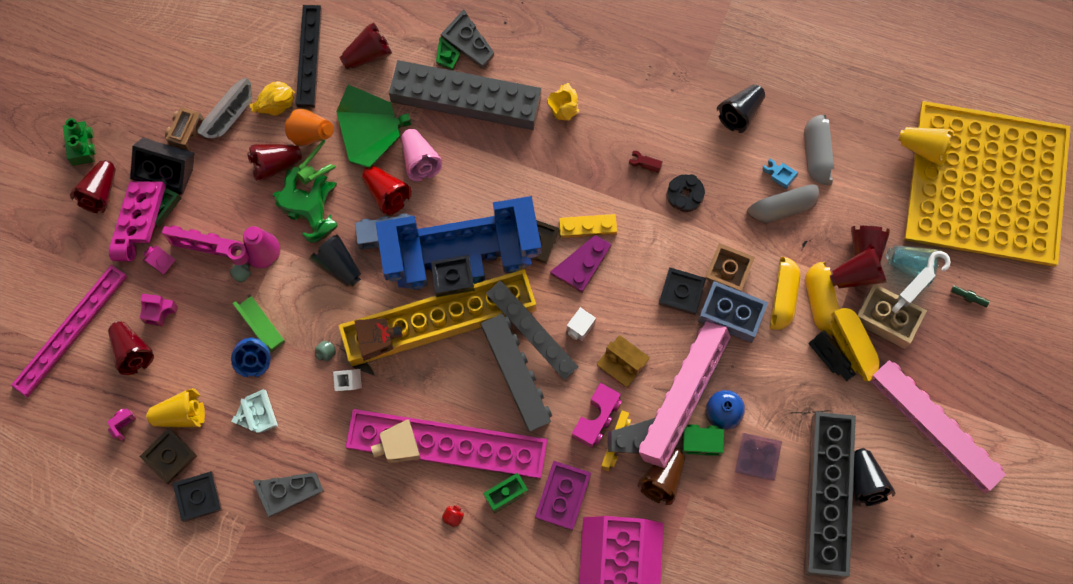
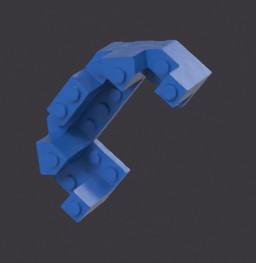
[375,196,541,290]

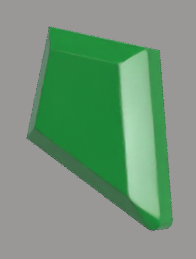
[436,37,460,70]

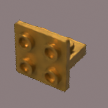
[597,335,650,388]

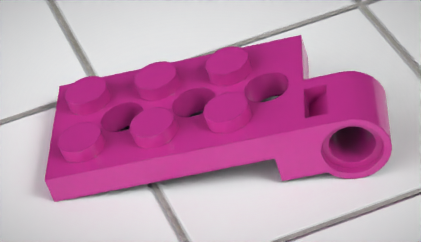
[109,182,166,262]
[162,226,249,265]

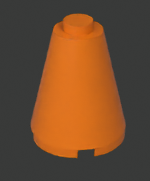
[285,109,334,146]

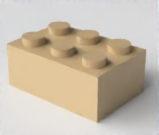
[857,284,927,349]

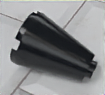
[717,85,765,133]
[309,234,361,287]
[853,448,896,506]

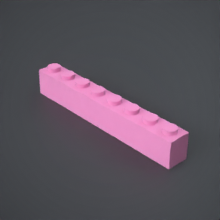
[639,321,731,468]
[870,360,1006,494]

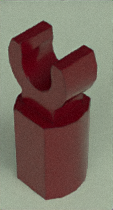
[629,151,663,173]

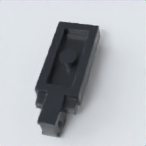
[808,330,856,381]

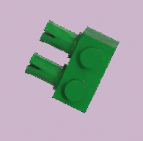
[63,118,96,166]

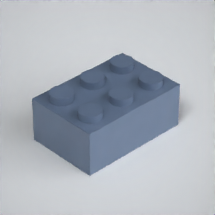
[698,281,768,343]

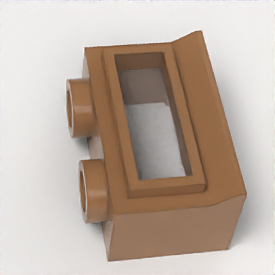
[165,107,204,151]

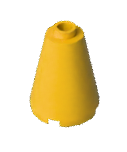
[898,127,954,166]
[146,388,205,428]

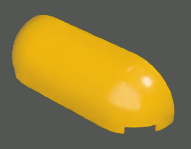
[769,256,801,330]
[805,262,839,335]
[829,308,879,382]

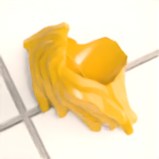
[250,82,295,116]
[547,83,579,121]

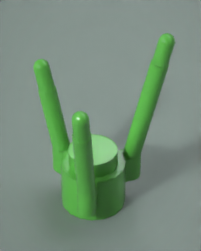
[297,140,336,185]

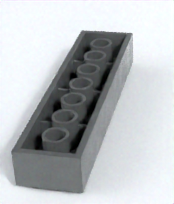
[389,60,541,130]
[804,412,856,579]

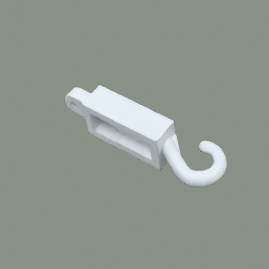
[891,251,951,314]

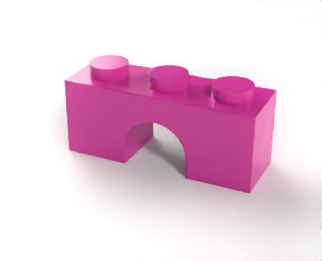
[571,383,622,448]

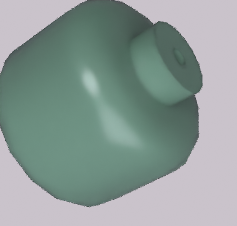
[230,263,251,282]
[315,341,336,362]

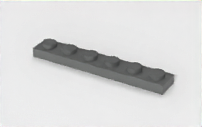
[486,280,578,380]

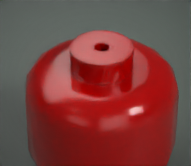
[442,505,464,527]

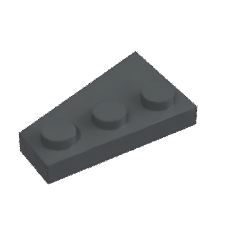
[441,9,494,68]
[608,417,656,454]
[253,473,325,518]

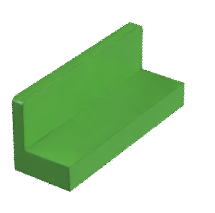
[233,296,285,353]

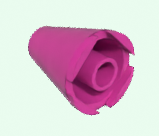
[243,226,280,268]

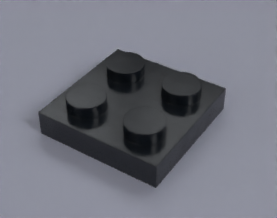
[431,255,475,298]
[659,267,706,315]
[173,471,222,522]

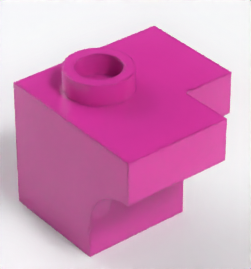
[139,293,178,326]

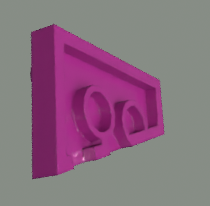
[550,235,612,293]

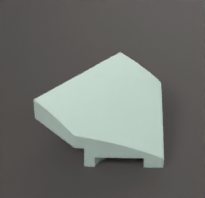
[231,389,278,433]

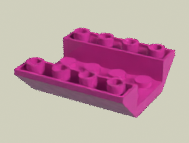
[579,516,664,584]

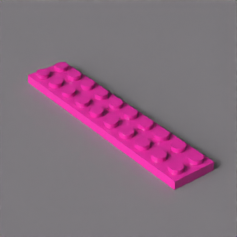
[346,409,547,479]

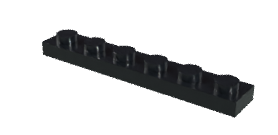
[296,5,322,108]

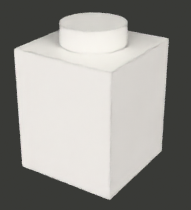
[566,307,596,341]
[333,369,362,391]

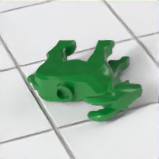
[273,167,338,243]

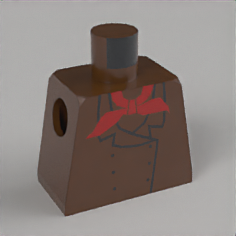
[354,318,403,361]

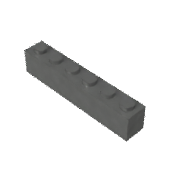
[480,313,552,432]

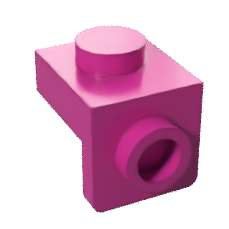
[142,246,175,275]
[107,408,136,441]

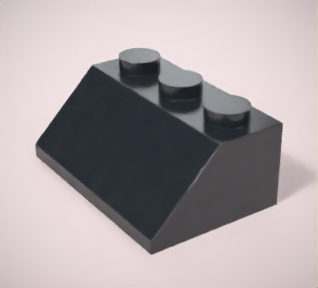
[130,138,195,194]

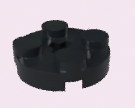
[667,174,705,212]

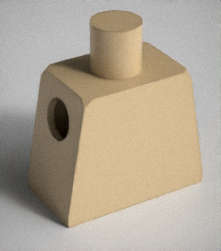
[371,419,421,463]

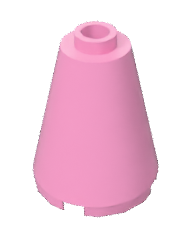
[401,129,442,181]

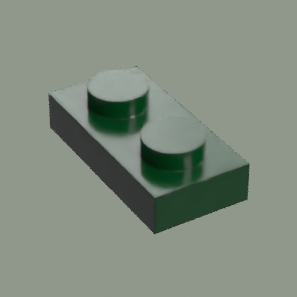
[155,188,181,228]

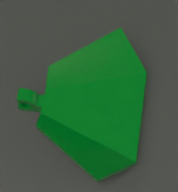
[336,84,411,168]

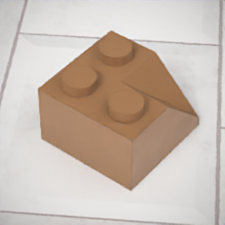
[705,243,755,292]

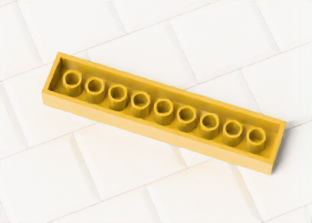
[338,269,536,367]

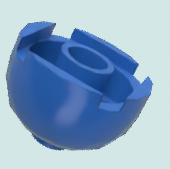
[231,338,271,377]
[705,390,745,430]

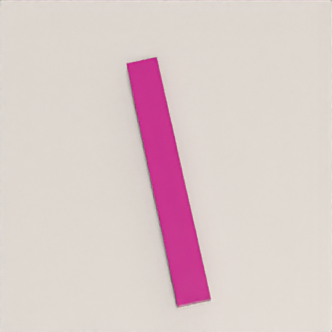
[11,265,127,398]

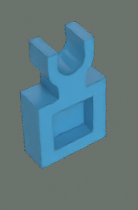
[763,159,798,189]

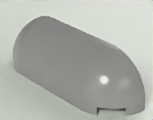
[198,78,252,138]
[804,115,834,185]
[747,185,819,223]

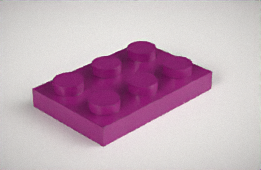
[535,461,591,531]

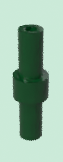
[950,285,990,308]

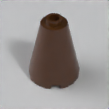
[637,448,685,505]

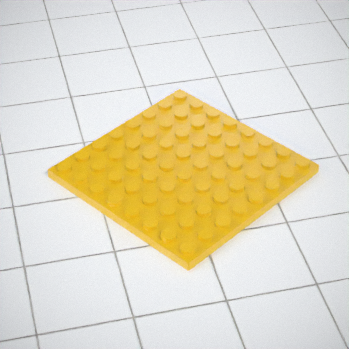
[904,101,1071,267]

